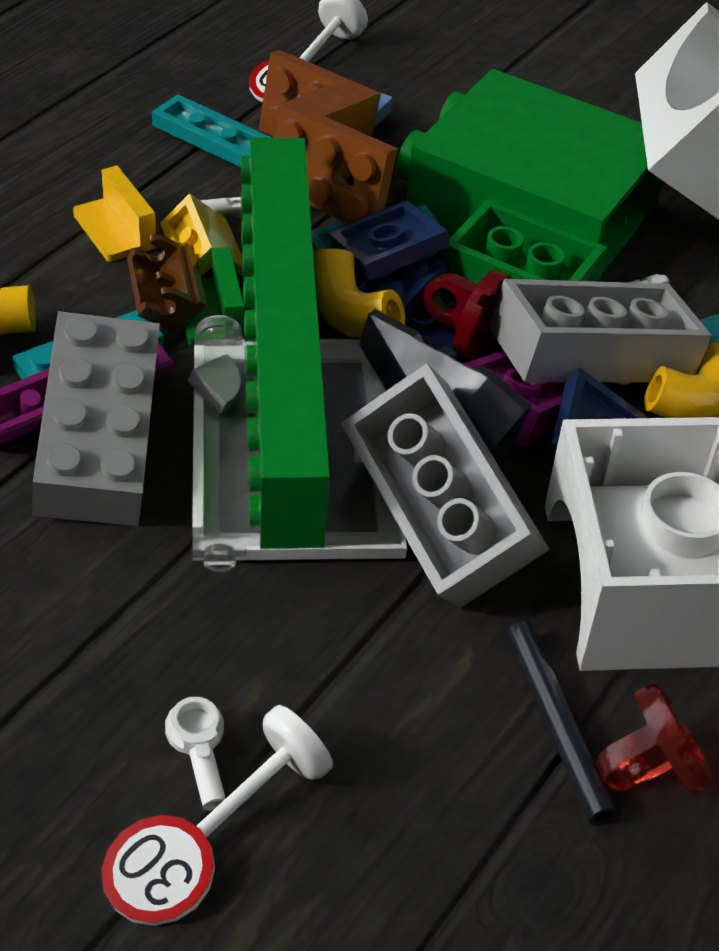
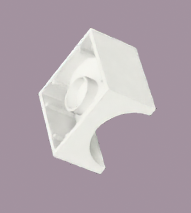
[635,2,719,220]
[545,417,719,671]

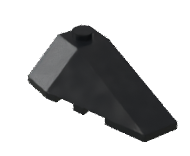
[359,309,532,467]

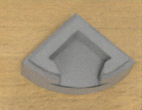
[188,354,241,414]

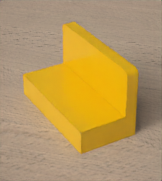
[73,165,157,262]
[160,194,242,277]

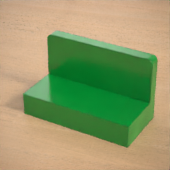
[185,247,244,346]

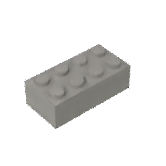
[489,279,712,385]
[32,311,160,526]
[341,363,550,608]

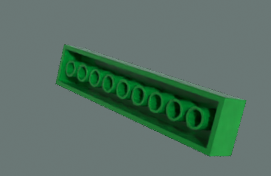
[241,137,329,549]

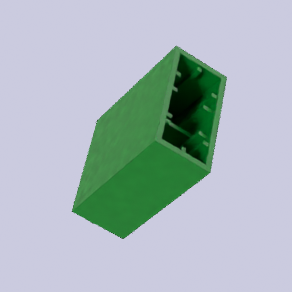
[396,68,663,275]

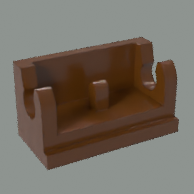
[127,234,207,335]

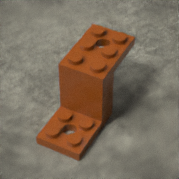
[259,50,398,224]

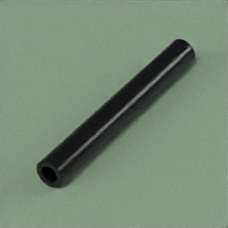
[507,621,617,826]

